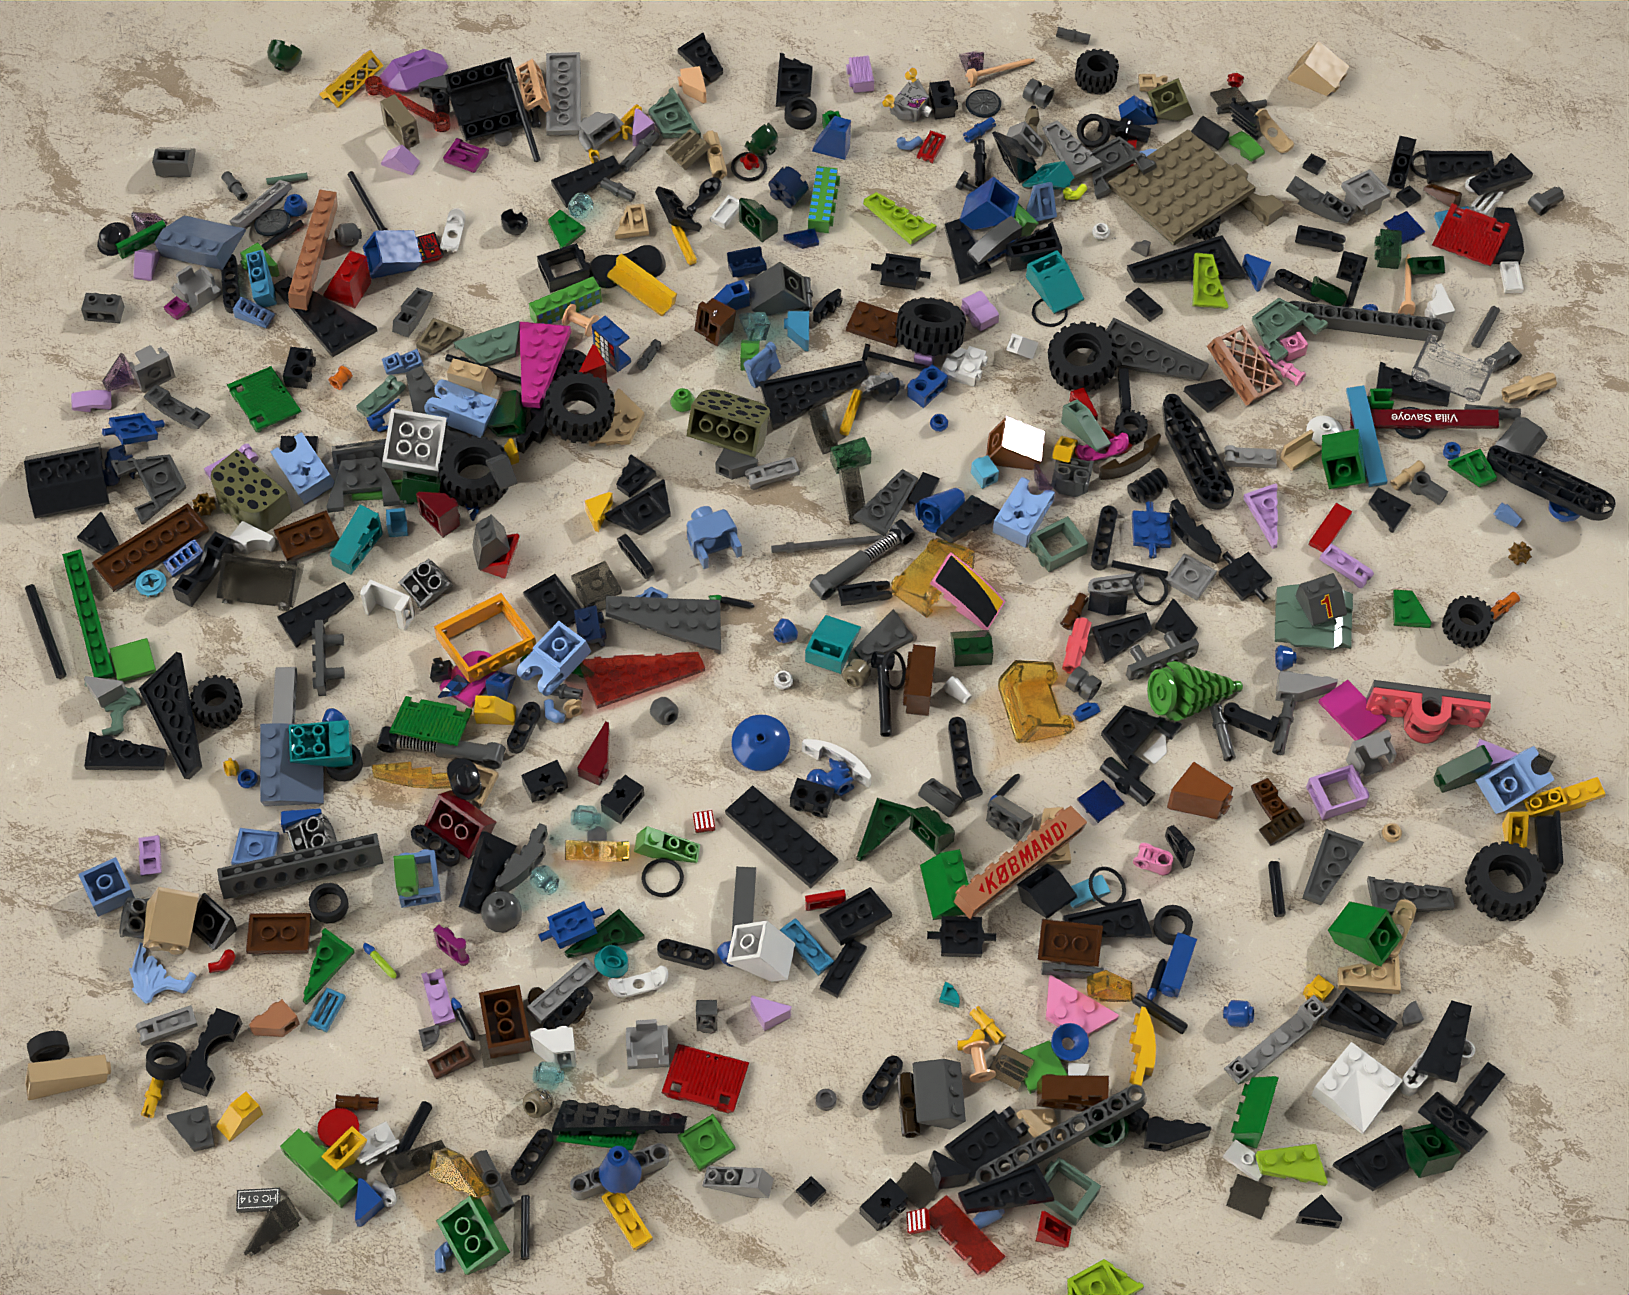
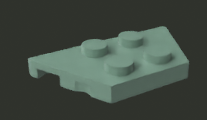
[649,87,701,138]
[454,321,520,366]

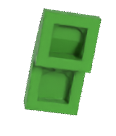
[1228,131,1265,162]

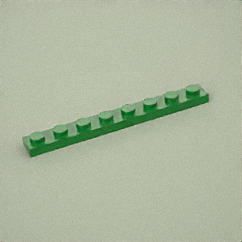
[62,549,115,679]

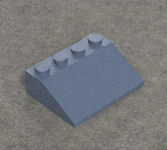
[154,215,246,270]
[260,723,324,806]

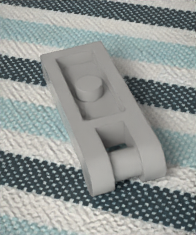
[1224,445,1277,469]
[745,456,800,490]
[136,1005,198,1046]

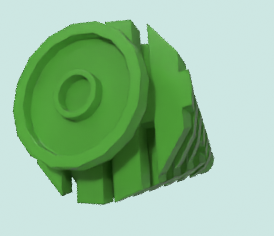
[1147,661,1243,721]

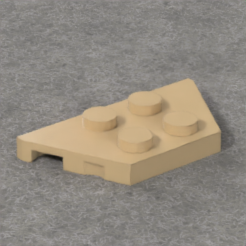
[589,388,645,446]

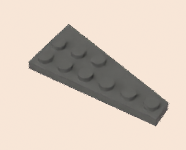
[1087,318,1209,381]
[406,365,470,455]
[605,596,721,654]

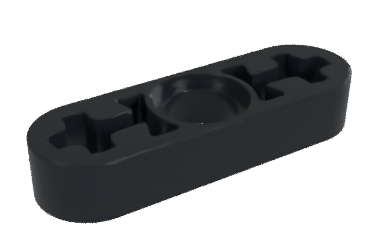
[1274,269,1320,302]
[1118,368,1131,413]
[617,534,655,579]
[507,702,541,754]
[411,825,460,867]
[657,939,715,970]
[543,986,593,1030]
[862,1055,903,1110]
[511,1129,554,1185]

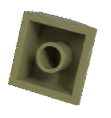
[1147,78,1194,121]

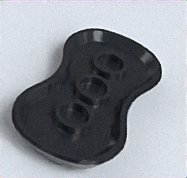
[590,245,666,288]

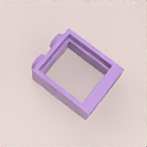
[1306,765,1369,820]

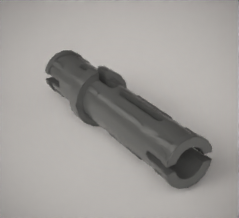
[620,130,660,172]
[1464,404,1521,420]
[1272,699,1296,755]
[1209,704,1236,761]
[1041,962,1104,980]

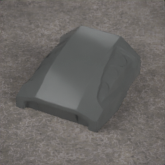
[1494,417,1548,457]
[1051,458,1094,497]
[398,558,453,609]
[285,814,337,852]
[119,897,150,939]

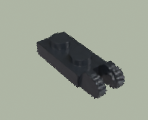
[1295,225,1346,252]
[837,580,893,606]
[1456,1062,1505,1117]

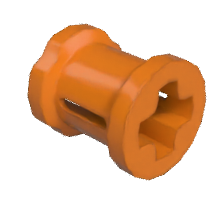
[328,366,353,390]

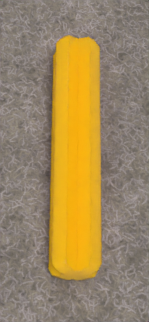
[608,104,642,142]
[671,225,697,265]
[839,389,863,436]

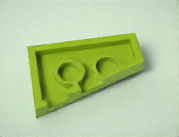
[1192,253,1229,309]
[1255,1144,1328,1186]

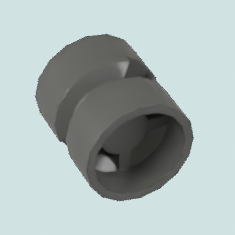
[1022,78,1054,109]
[1065,666,1102,702]

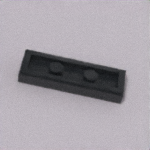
[820,939,867,998]

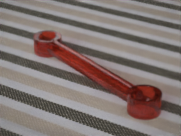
[365,76,451,132]

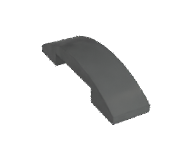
[144,384,211,429]

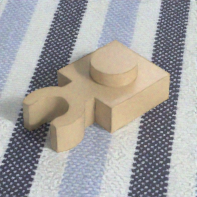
[1138,74,1168,91]

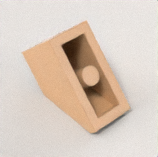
[677,66,707,103]

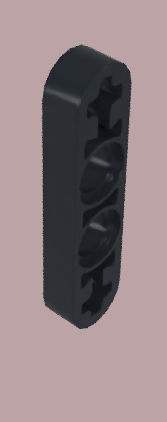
[221,254,240,314]
[1091,505,1117,570]
[948,717,973,783]

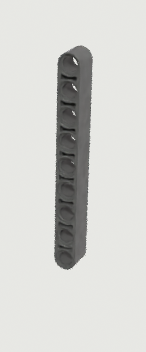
[1289,301,1446,342]
[976,1085,1147,1184]

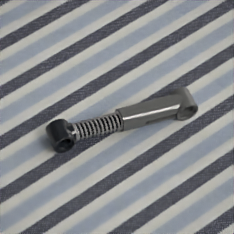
[809,519,916,600]
[377,726,506,769]

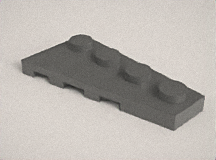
[853,469,918,536]
[1302,829,1364,905]
[1367,876,1455,915]

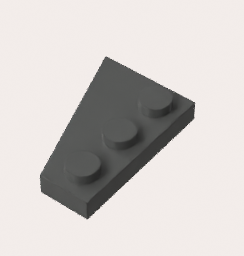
[855,609,914,664]

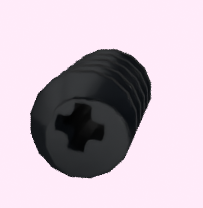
[1127,468,1169,503]

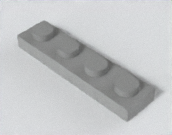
[230,180,292,228]
[526,957,599,1024]

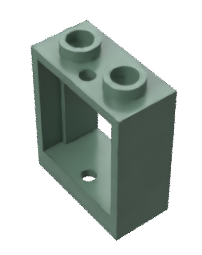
[1028,516,1088,572]
[1043,1157,1101,1226]

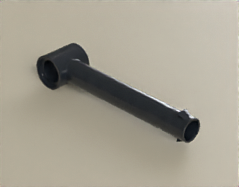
[871,651,895,737]

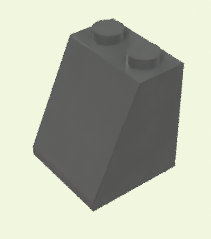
[748,262,807,317]

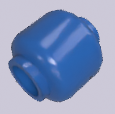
[1223,1000,1254,1028]

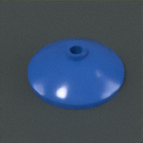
[731,714,790,771]

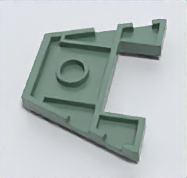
[1252,298,1328,364]

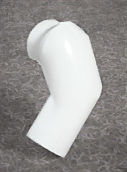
[372,1180,397,1207]

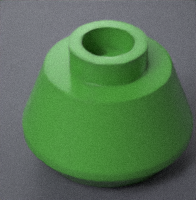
[670,388,695,412]

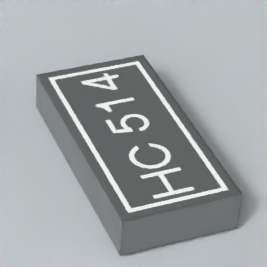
[236,1188,281,1213]

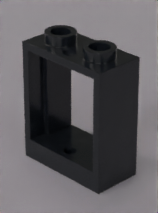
[537,243,592,293]

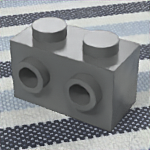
[81,293,125,324]

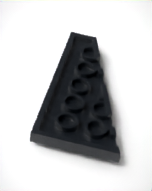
[759,360,869,429]

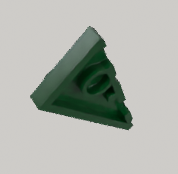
[856,798,914,862]
[565,909,645,958]

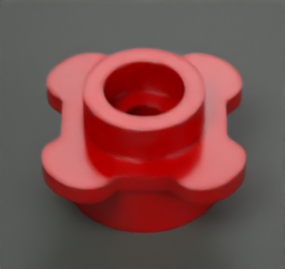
[1227,73,1244,87]
[740,153,760,170]

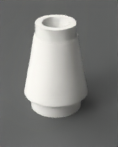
[943,676,972,704]

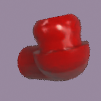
[208,949,236,973]

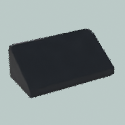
[1191,116,1230,150]

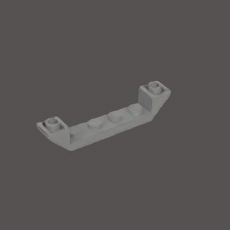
[1224,995,1328,1085]

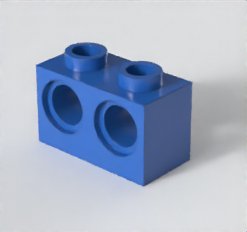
[907,364,948,408]

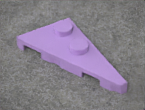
[1243,483,1278,549]

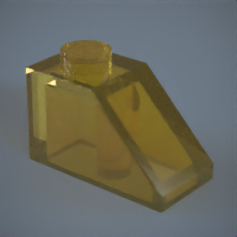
[1087,970,1133,1002]

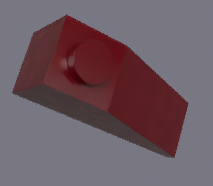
[577,721,610,786]

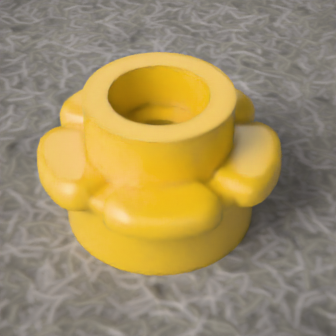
[223,758,240,776]

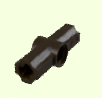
[897,1072,920,1138]

